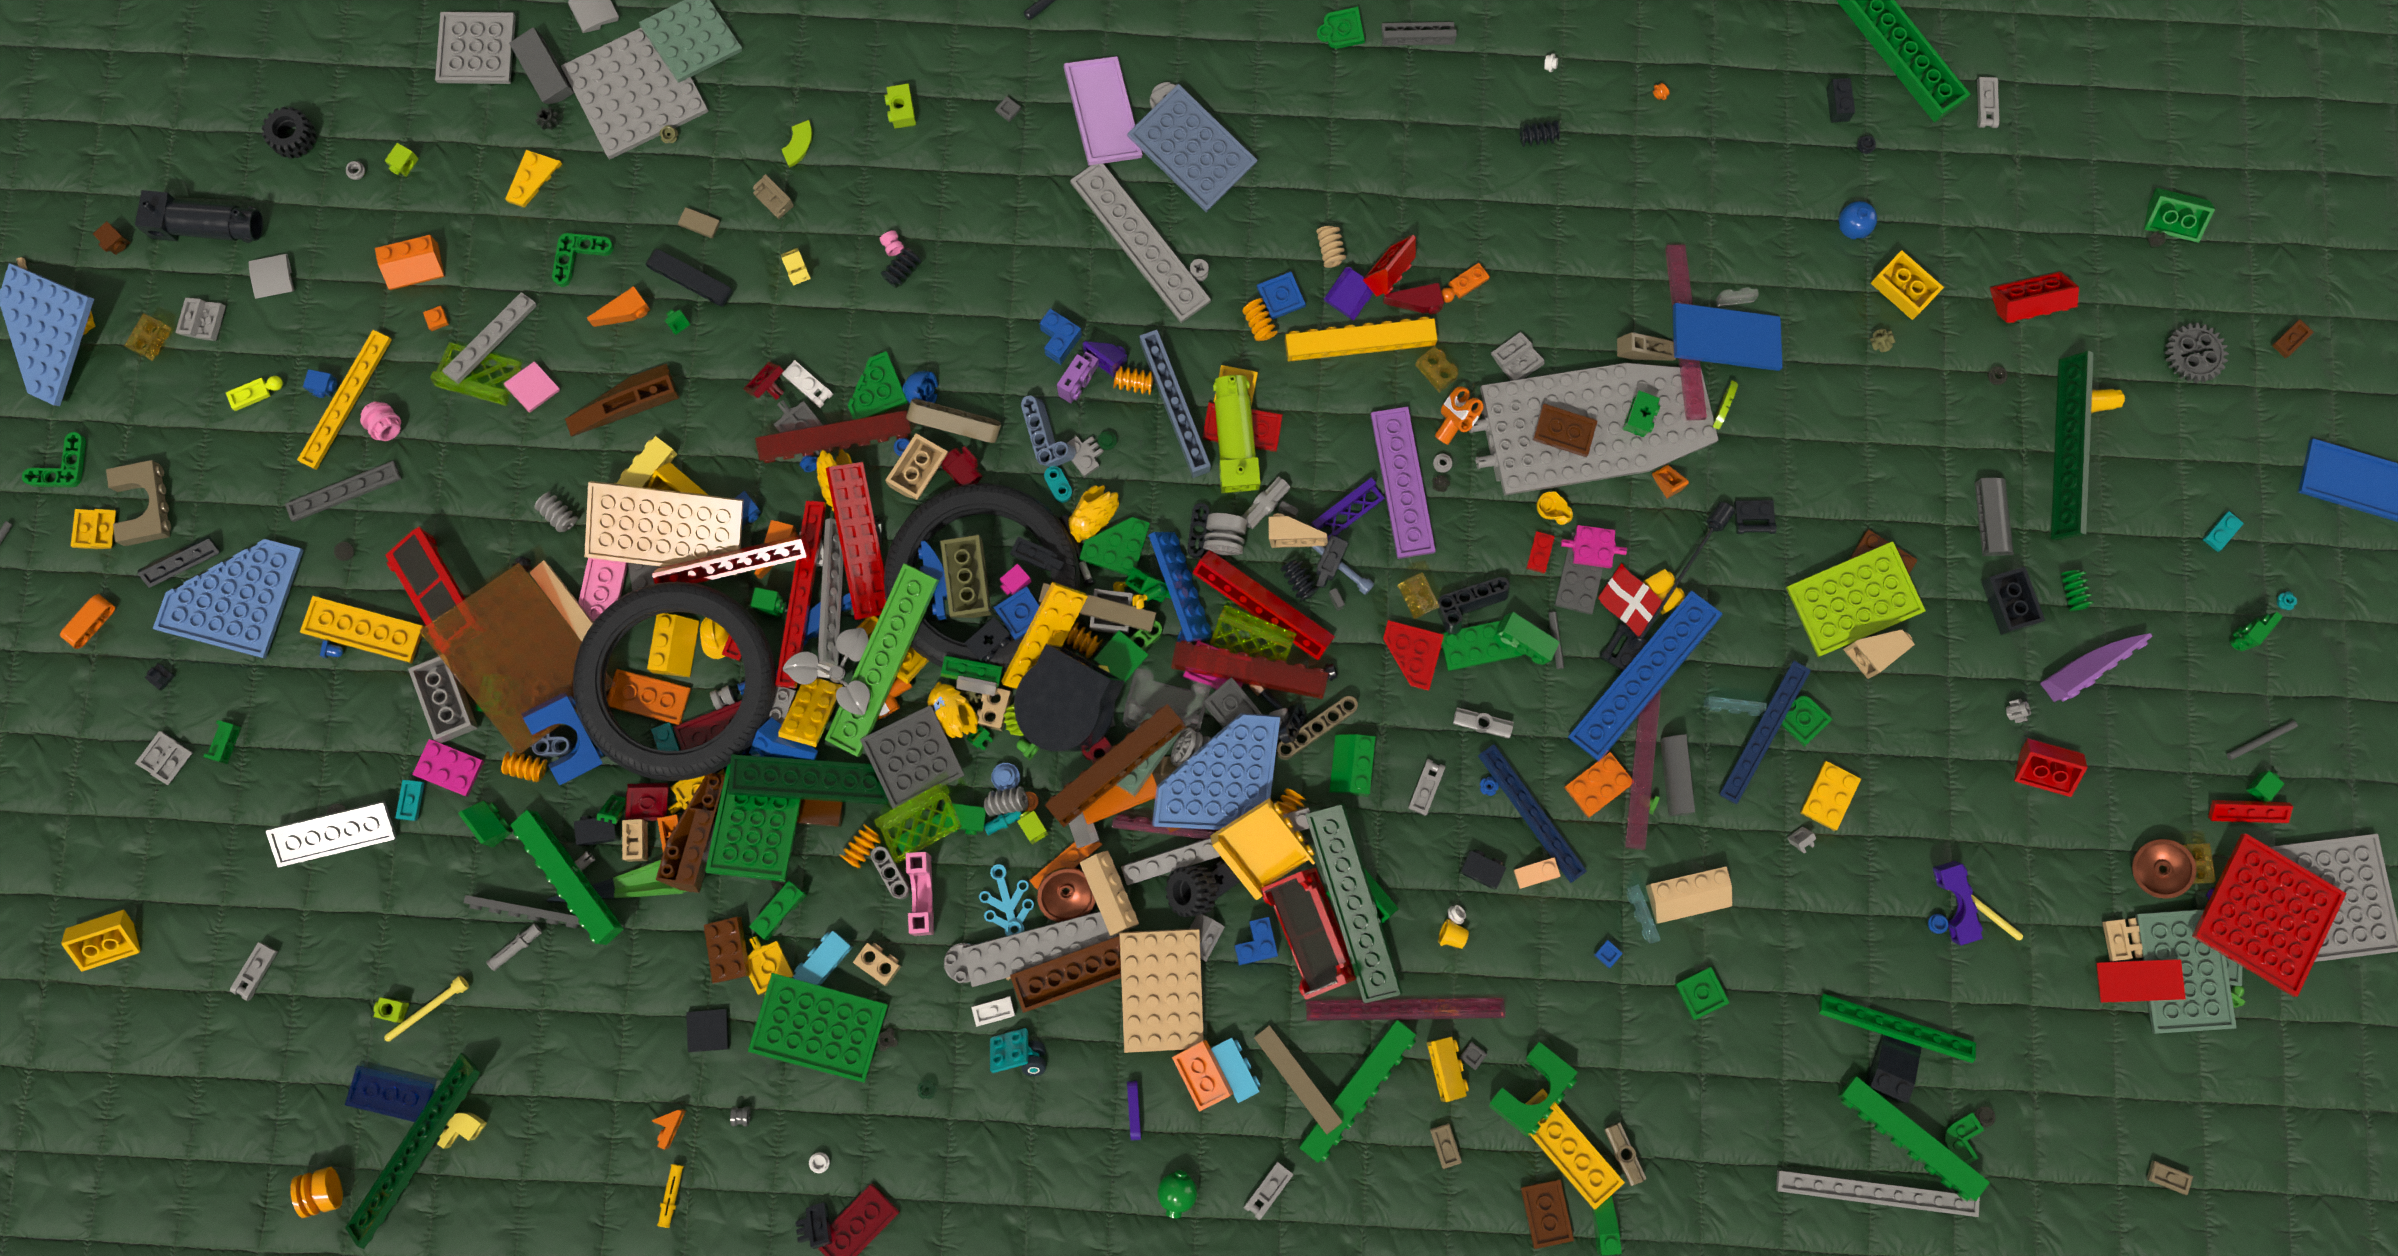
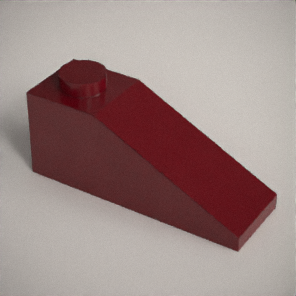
[1383,283,1444,314]

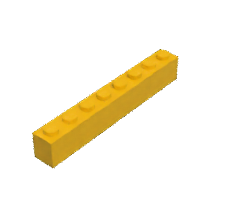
[1285,317,1437,361]

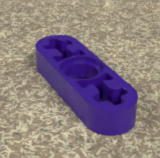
[1127,1081,1141,1141]

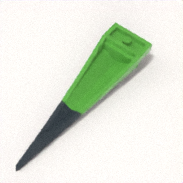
[546,860,702,903]

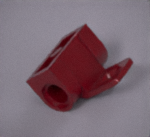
[941,446,982,486]
[1081,738,1112,765]

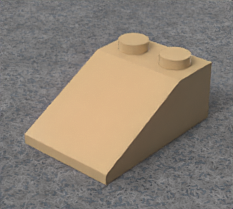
[1269,514,1328,548]

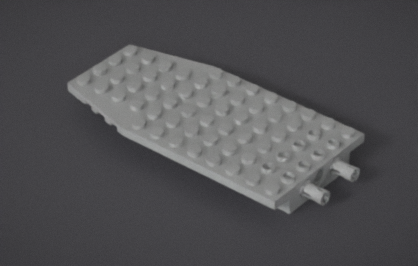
[1469,363,1718,496]

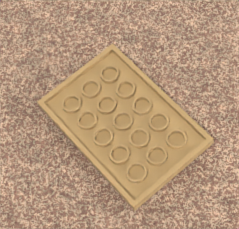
[1119,928,1204,1053]

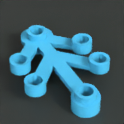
[979,864,1034,936]

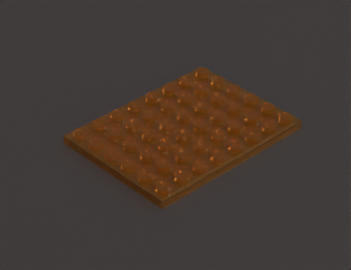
[420,563,616,756]

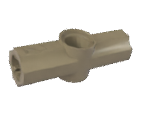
[1604,1122,1646,1186]

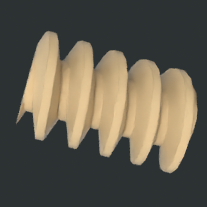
[1316,226,1346,268]

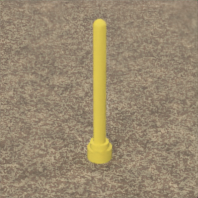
[1948,890,2023,940]
[384,975,469,1041]

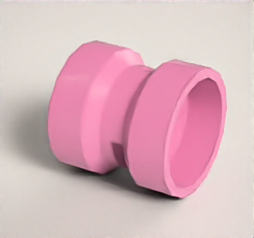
[880,231,904,257]

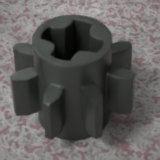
[535,107,559,130]

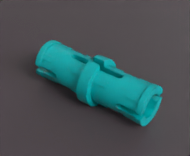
[984,811,1021,836]

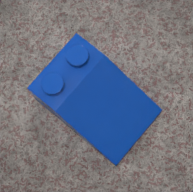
[749,717,818,760]

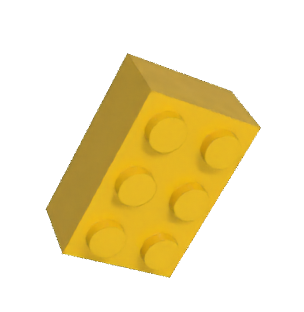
[1871,250,1944,320]

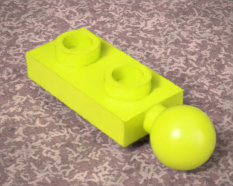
[226,376,283,411]

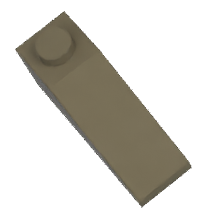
[1617,332,1676,361]

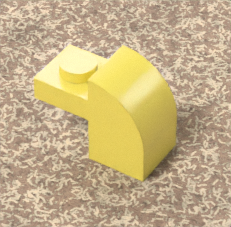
[781,248,811,286]
[437,1113,487,1149]

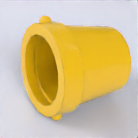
[1438,919,1469,949]

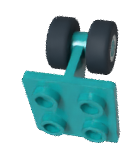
[990,1028,1046,1076]

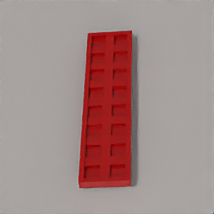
[826,462,886,620]

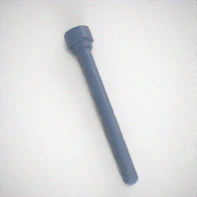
[1312,546,1375,595]

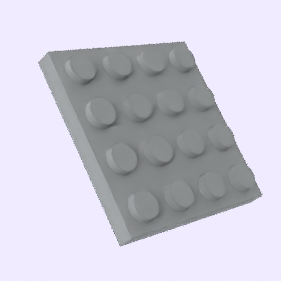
[435,12,516,84]

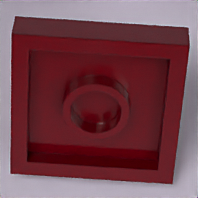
[743,362,784,400]
[625,783,668,821]

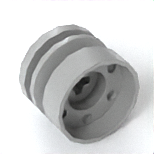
[1203,513,1247,555]
[1171,728,1212,767]

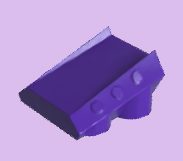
[1324,267,1373,320]

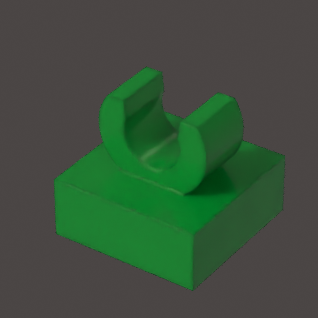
[664,309,691,335]
[966,725,993,750]

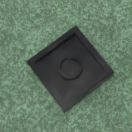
[686,1009,729,1053]

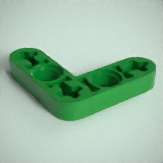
[552,233,614,287]
[22,432,86,488]

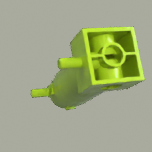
[1213,375,1260,493]

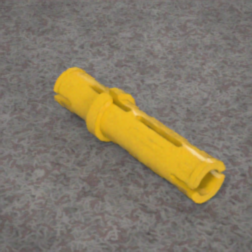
[657,1164,684,1228]

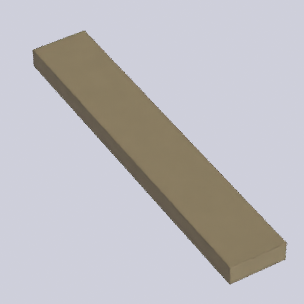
[1038,583,1156,632]
[1254,1025,1343,1135]

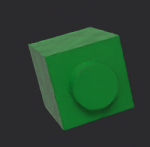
[2246,771,2285,802]

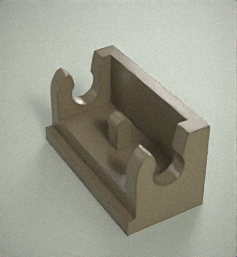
[753,174,793,219]

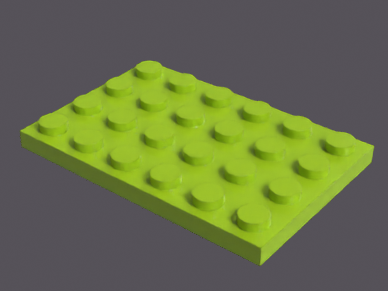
[1786,542,1925,657]

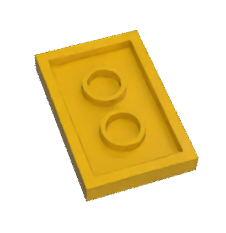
[1800,761,1861,831]

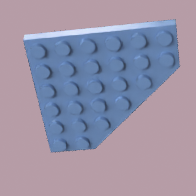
[0,263,94,406]
[153,539,304,659]
[1152,713,1280,830]

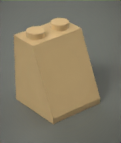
[1843,630,1915,679]

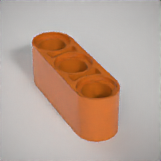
[60,594,115,649]

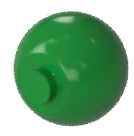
[1157,1170,1198,1218]

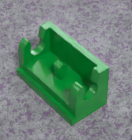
[203,720,242,764]

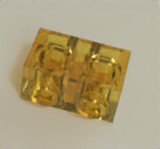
[124,313,171,361]
[1416,346,1459,393]
[1398,572,1439,619]
[2183,843,2215,885]

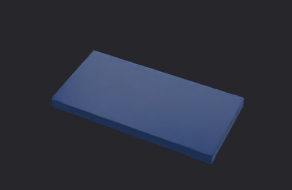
[1673,303,1782,371]
[2298,439,2398,522]

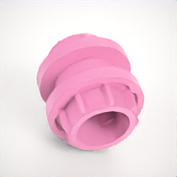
[360,402,401,441]

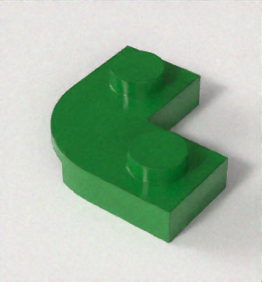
[1945,1112,1984,1164]

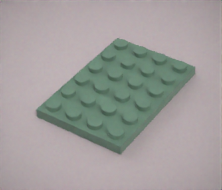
[2135,910,2237,1034]

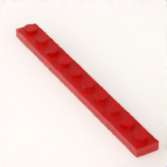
[775,501,827,688]

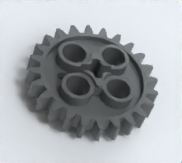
[2164,323,2229,383]

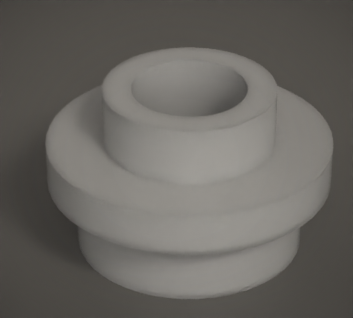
[346,161,365,180]
[1433,454,1452,473]

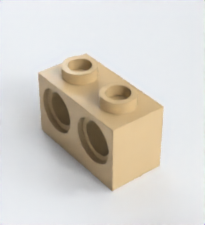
[977,688,1012,731]
[622,819,648,862]
[853,943,901,986]

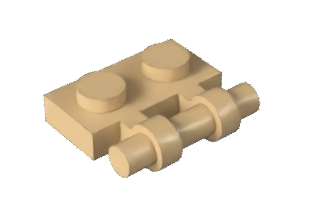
[2102,918,2143,961]

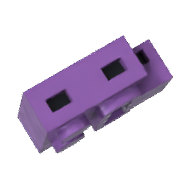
[1057,352,1099,403]

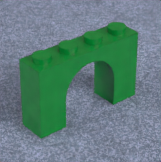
[1489,1042,1578,1138]

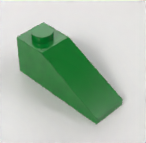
[1592,1195,1622,1256]

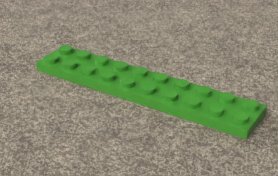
[825,563,939,757]

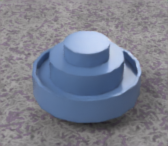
[991,763,1020,791]

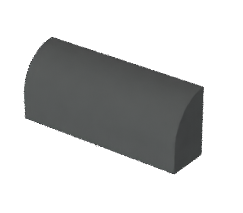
[509,27,574,104]
[1975,478,2014,556]
[1660,734,1695,817]

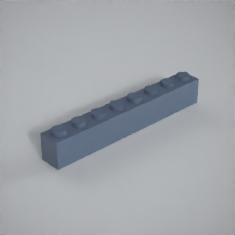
[1140,330,1211,478]

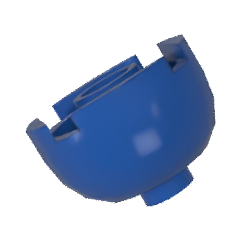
[1838,201,1877,239]
[903,371,938,403]

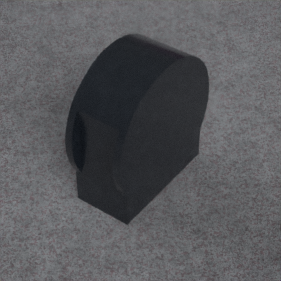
[1014,644,1125,752]

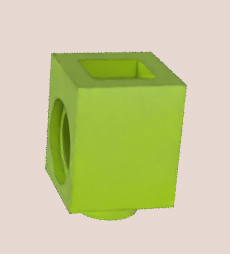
[385,143,418,177]
[374,997,409,1023]

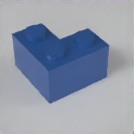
[1039,309,1082,365]
[1234,917,1278,966]

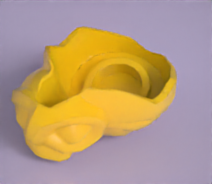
[1536,492,1573,525]

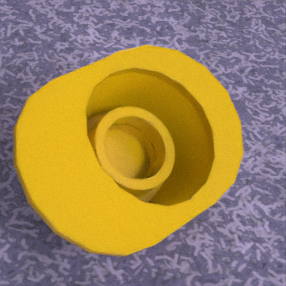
[700,618,729,659]

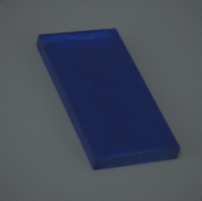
[345,1065,436,1122]

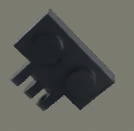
[795,1202,832,1249]

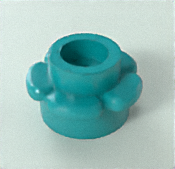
[2277,592,2297,610]

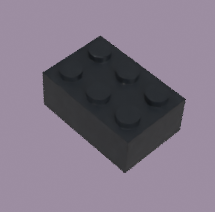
[1981,567,2045,635]

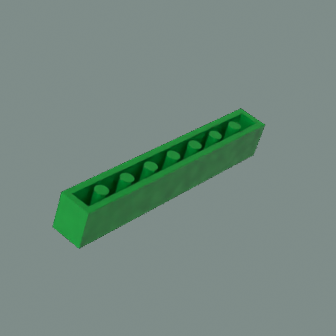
[510,809,624,945]
[1299,1020,1416,1163]
[1838,1076,1990,1202]

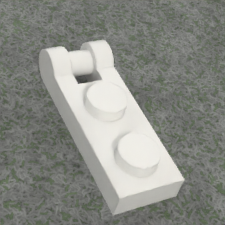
[782,360,833,408]

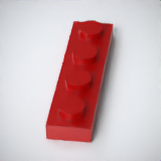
[2208,800,2293,823]

